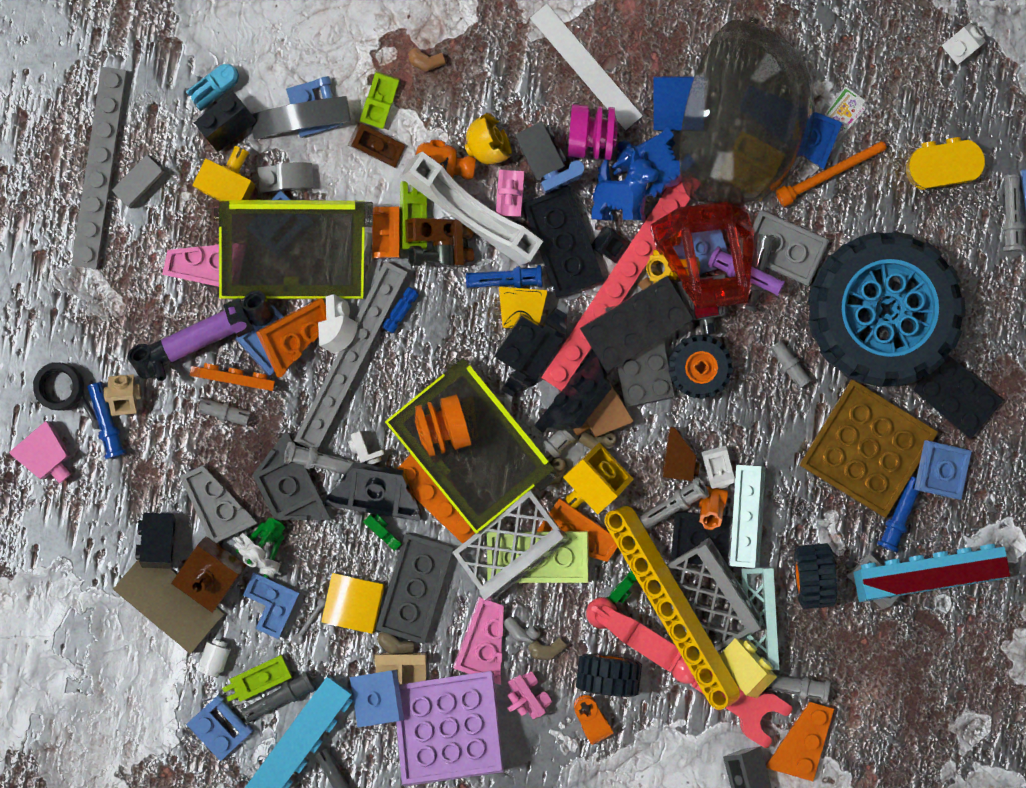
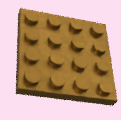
[799,379,938,518]

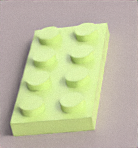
[487,531,589,583]

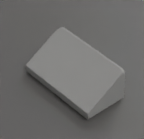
[112,155,165,208]

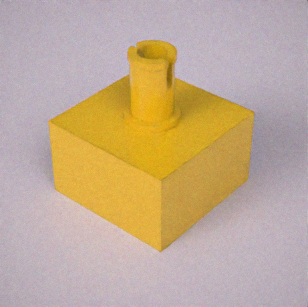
[192,146,256,200]
[563,442,633,515]

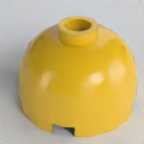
[465,113,512,165]

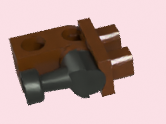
[405,218,474,267]

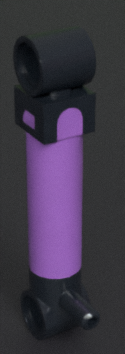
[127,291,275,381]

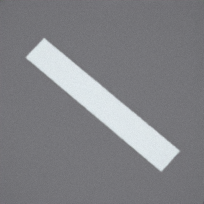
[530,4,642,130]

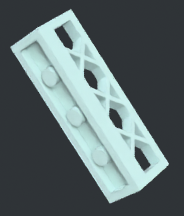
[730,465,766,568]
[741,567,779,670]

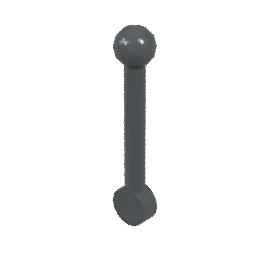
[70,383,99,429]

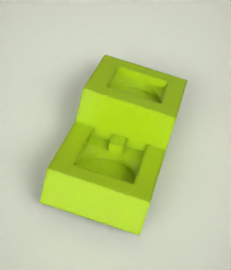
[359,71,400,129]

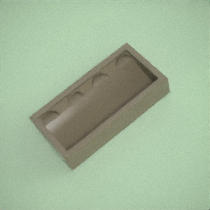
[113,560,224,654]

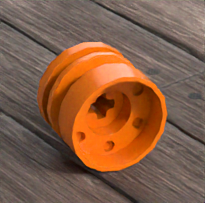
[415,394,471,457]

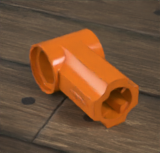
[698,486,728,530]

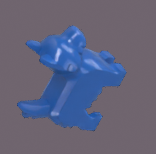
[612,127,698,197]
[591,151,659,220]

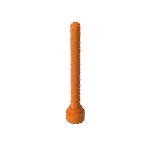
[775,141,887,208]

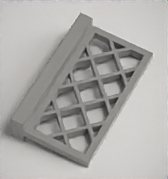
[452,490,570,601]
[666,537,764,651]

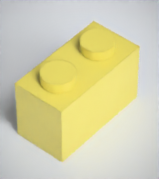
[719,638,777,698]

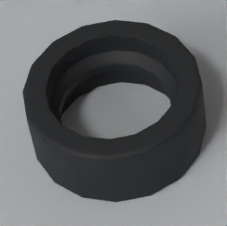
[33,362,84,411]

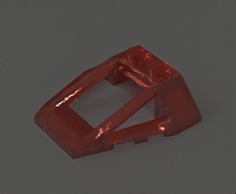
[650,202,754,309]

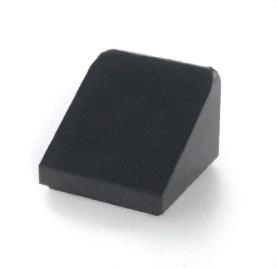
[591,226,629,263]

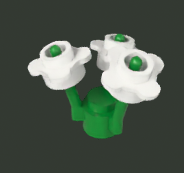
[233,517,285,578]

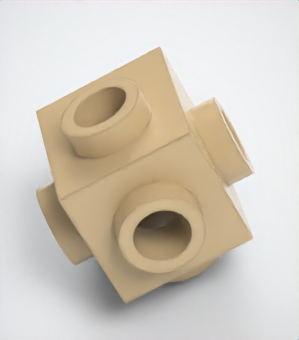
[104,374,141,416]

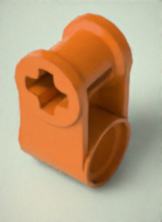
[574,695,614,745]

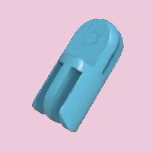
[186,64,239,111]

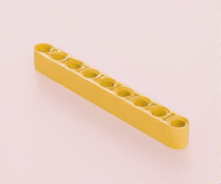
[605,506,740,710]

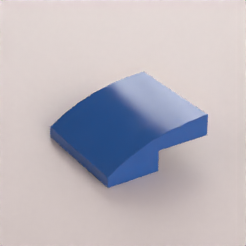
[653,76,704,130]

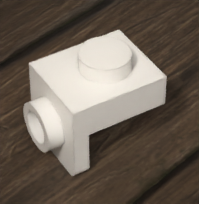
[942,23,986,65]
[348,431,385,465]
[701,446,735,489]

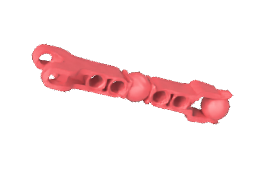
[586,597,793,748]

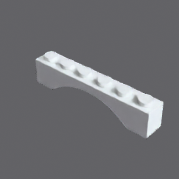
[400,152,543,265]

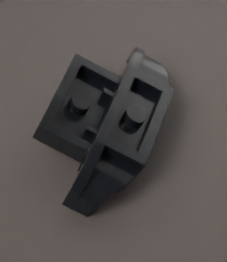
[494,308,567,397]

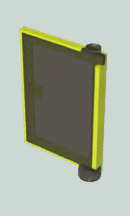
[214,200,373,299]
[385,357,559,534]

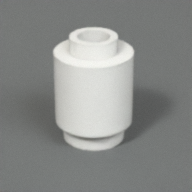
[199,638,231,678]

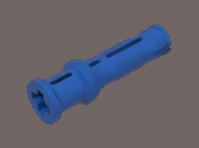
[466,265,543,289]
[87,382,127,460]
[877,476,919,553]

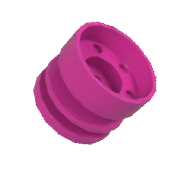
[568,104,618,160]

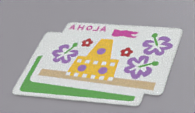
[825,86,865,136]

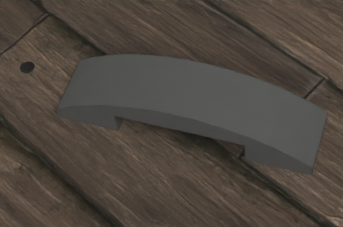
[252,96,351,140]

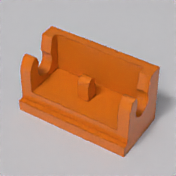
[372,206,400,259]

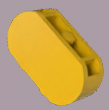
[906,137,985,190]

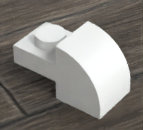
[318,294,358,353]

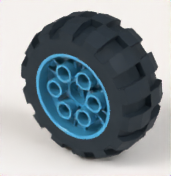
[807,231,966,387]

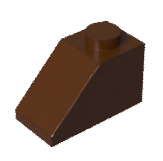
[661,427,700,481]

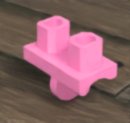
[496,170,525,217]
[507,672,552,719]

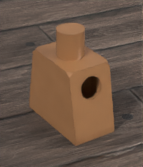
[573,385,633,437]

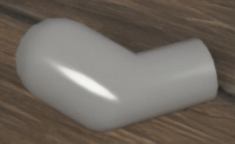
[503,616,540,644]

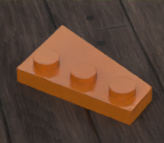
[256,298,327,377]
[189,363,275,391]
[537,497,618,562]
[766,701,834,782]

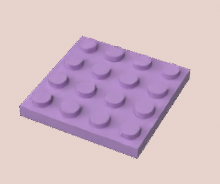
[396,671,504,787]

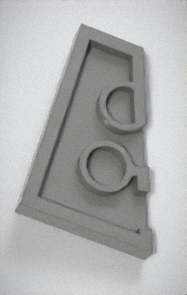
[180,465,258,543]

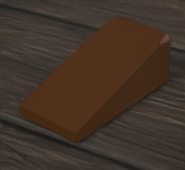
[348,123,406,168]

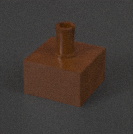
[171,536,247,613]

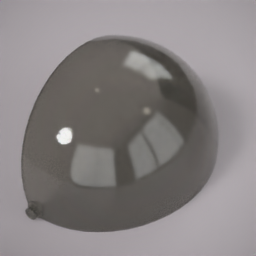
[680,17,815,210]

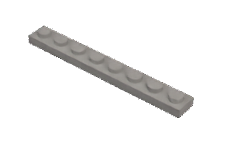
[71,66,128,270]
[294,261,408,451]

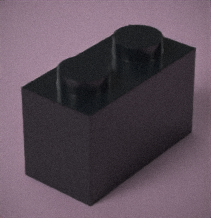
[193,91,257,152]
[135,512,176,569]

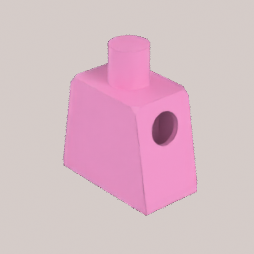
[9,421,71,484]

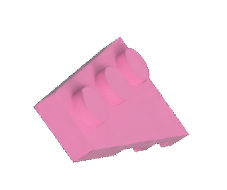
[162,241,248,287]
[453,596,504,685]

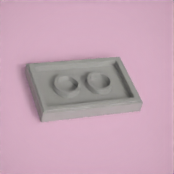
[739,209,829,286]

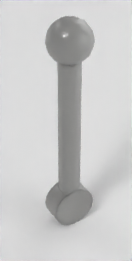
[293,598,326,643]

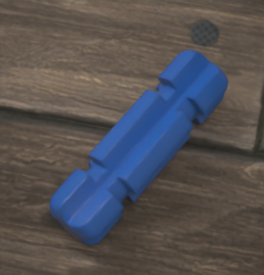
[382,287,419,333]

